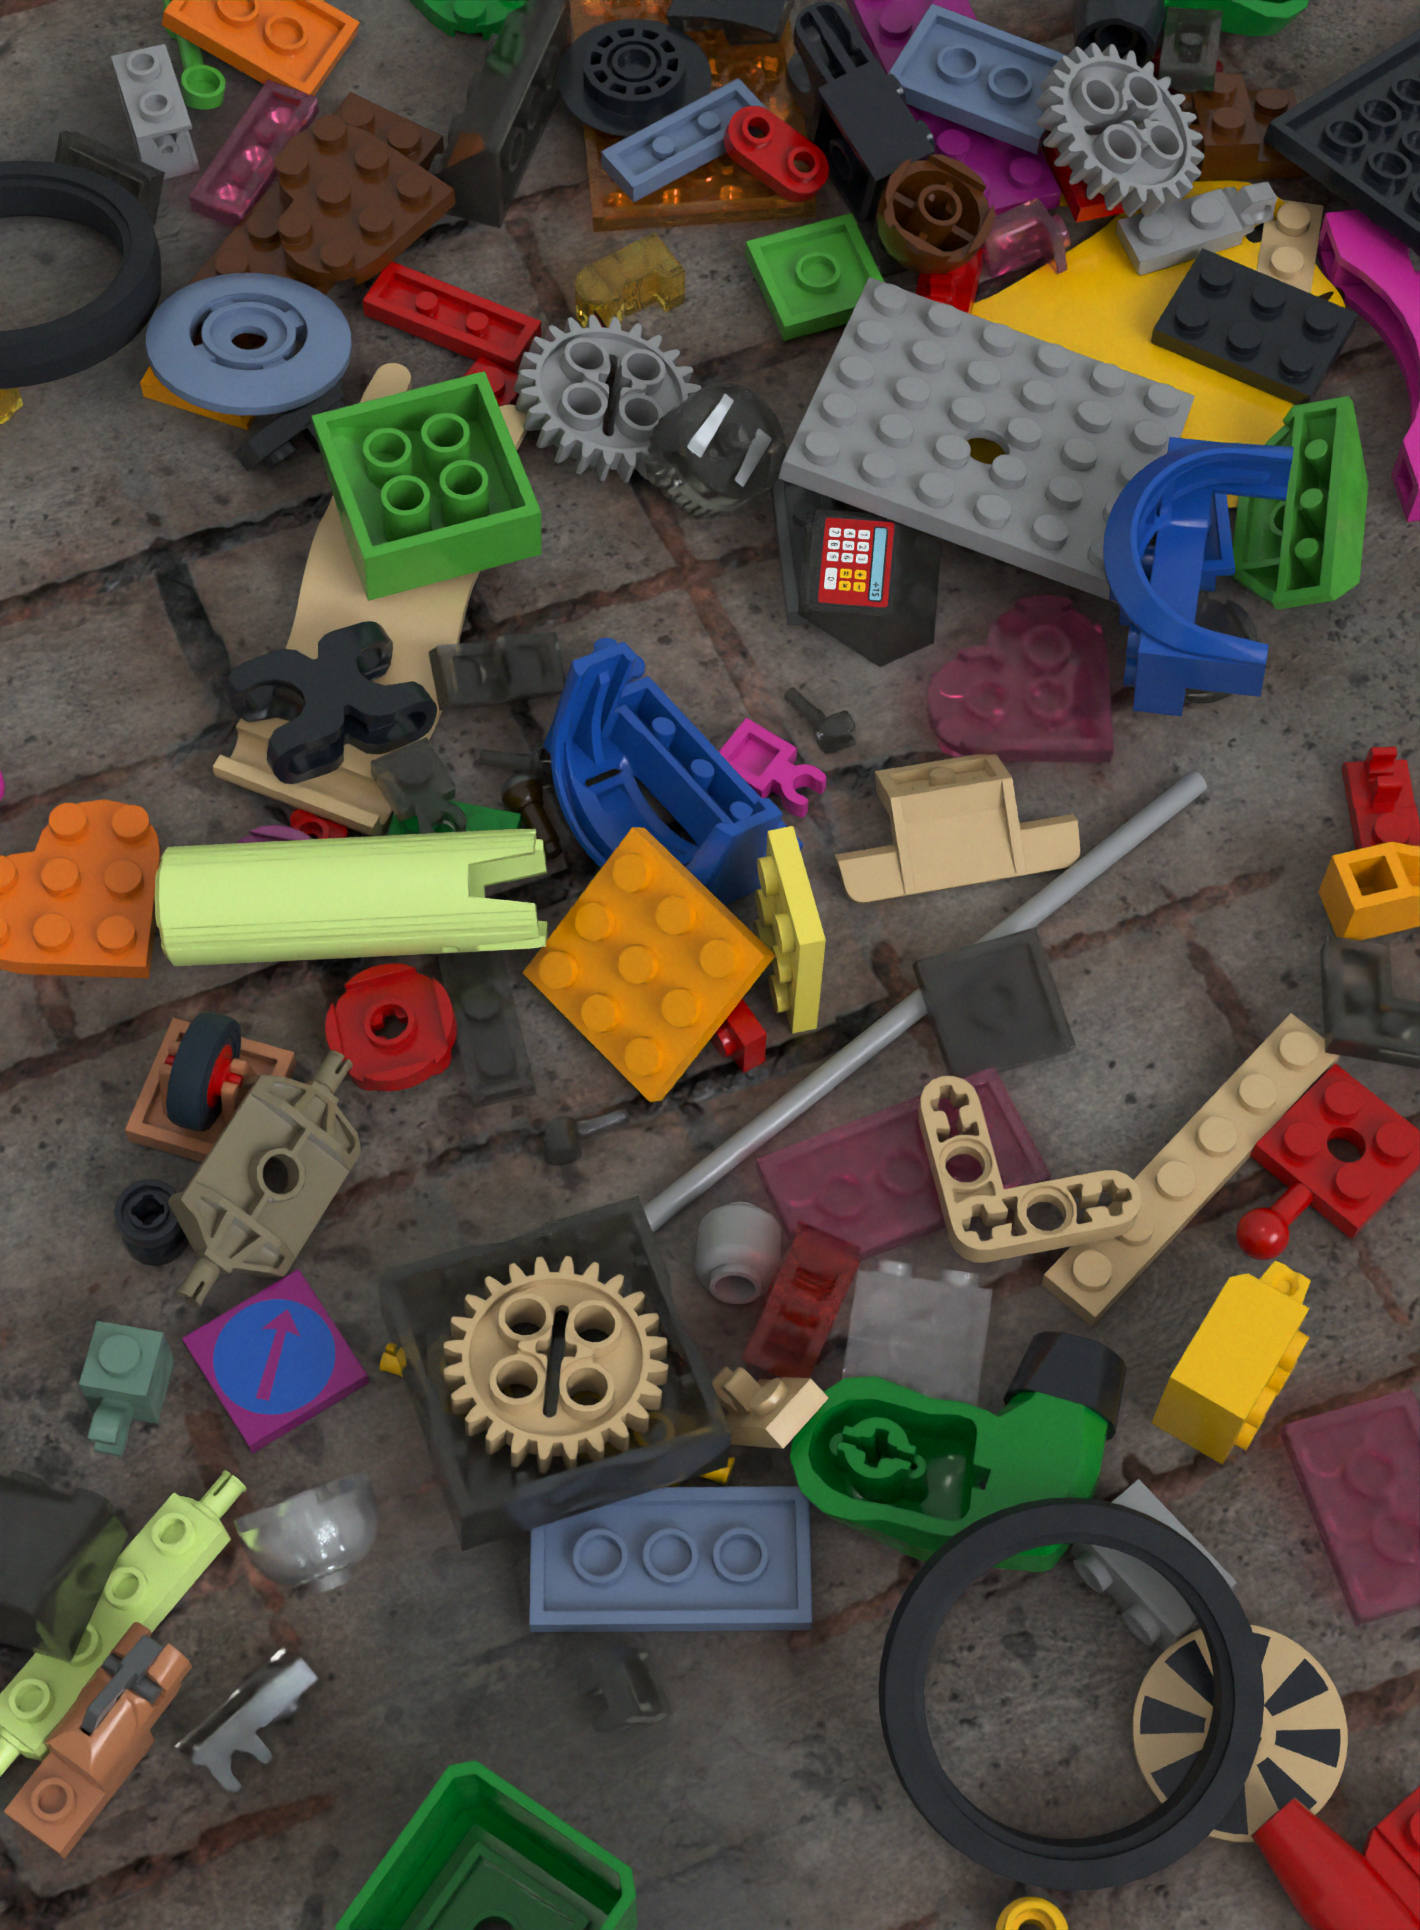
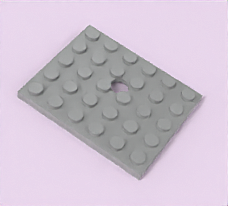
[779,277,1195,603]

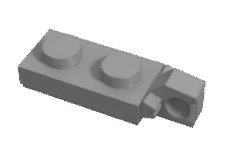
[1116,181,1277,276]

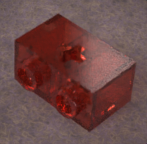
[742,1220,860,1378]

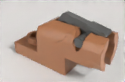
[3,1622,192,1859]

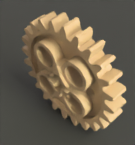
[444,1256,668,1474]

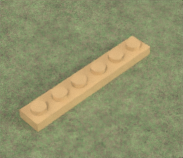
[1041,1013,1342,1327]

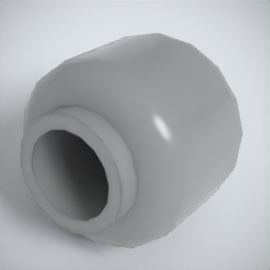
[694,1202,783,1304]

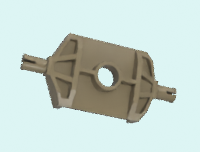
[168,1050,362,1308]

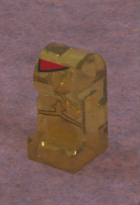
[575,232,685,328]

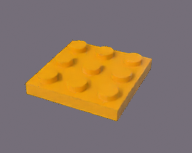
[523,827,776,1102]

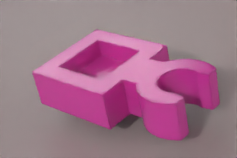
[719,718,827,817]

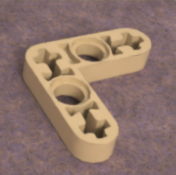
[918,1076,1142,1263]

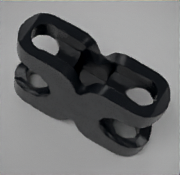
[224,621,438,784]

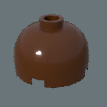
[876,155,995,274]

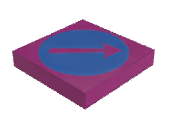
[182,1269,369,1454]

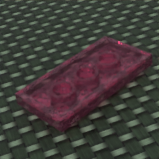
[756,1066,1051,1282]

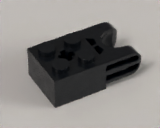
[786,1,935,231]

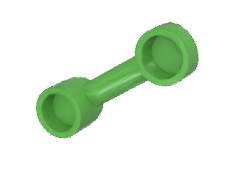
[162,0,226,110]

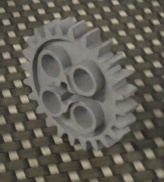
[1035,43,1204,217]
[514,315,704,483]

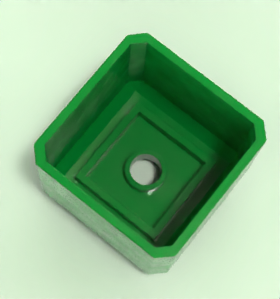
[335,1760,637,1930]

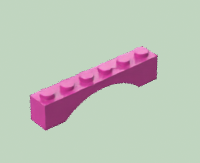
[1317,209,1420,522]

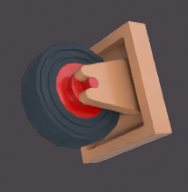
[125,1011,297,1162]

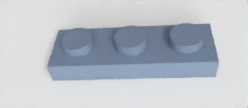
[601,78,767,203]

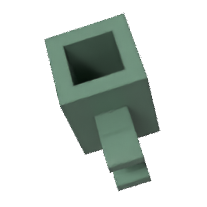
[79,1321,175,1457]

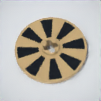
[1132,1625,1348,1843]

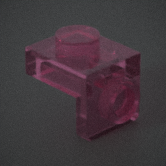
[981,197,1071,279]

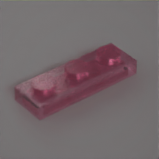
[189,80,319,227]

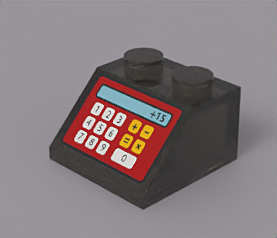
[797,509,941,667]

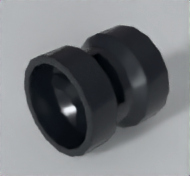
[114,1179,189,1266]

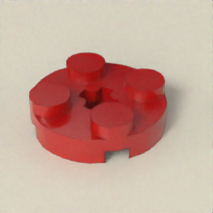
[325,963,457,1091]

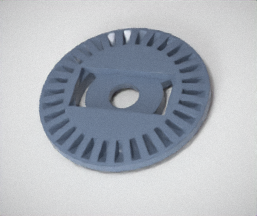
[146,273,352,415]

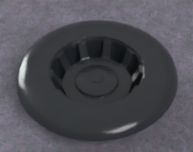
[557,19,711,138]

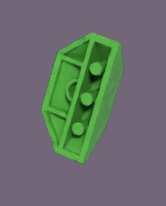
[1230,396,1368,610]

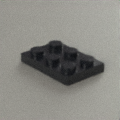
[1151,248,1358,405]

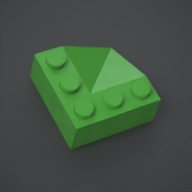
[311,371,541,601]

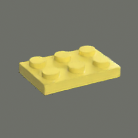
[753,826,826,1034]

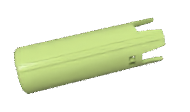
[154,829,549,966]

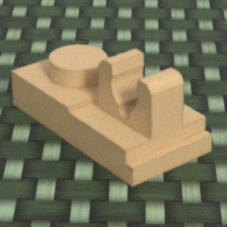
[707,1367,828,1449]

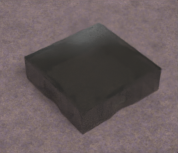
[377,1196,732,1551]

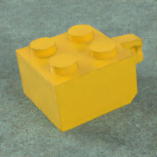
[1151,1260,1311,1465]

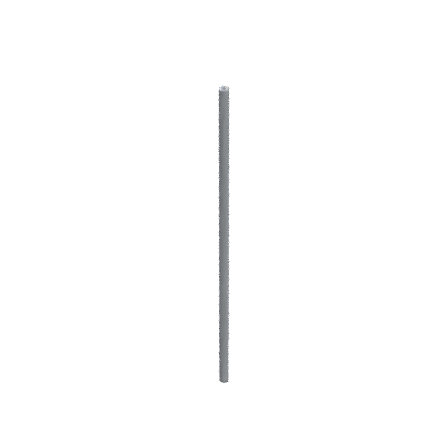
[510,771,1207,1335]

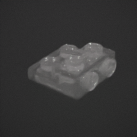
[842,1258,993,1407]

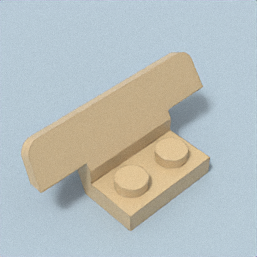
[834,751,1080,904]

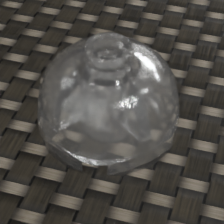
[233,1469,380,1595]

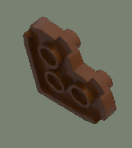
[274,115,456,287]

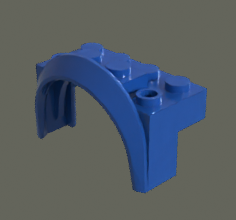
[1103,437,1294,717]
[543,641,804,905]

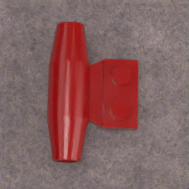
[1251,1786,1420,1930]

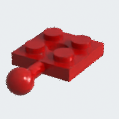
[1236,1063,1420,1260]

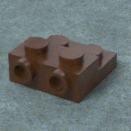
[1177,72,1310,181]

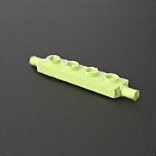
[0,1470,247,1777]

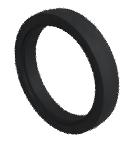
[0,160,162,389]
[878,1497,1264,1891]

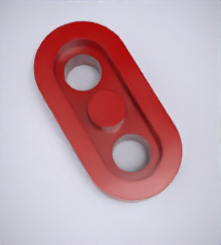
[723,106,829,202]

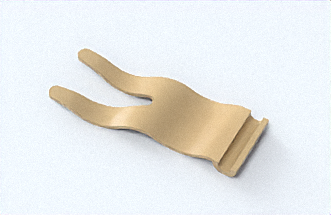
[213,363,527,836]

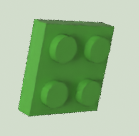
[745,213,885,341]

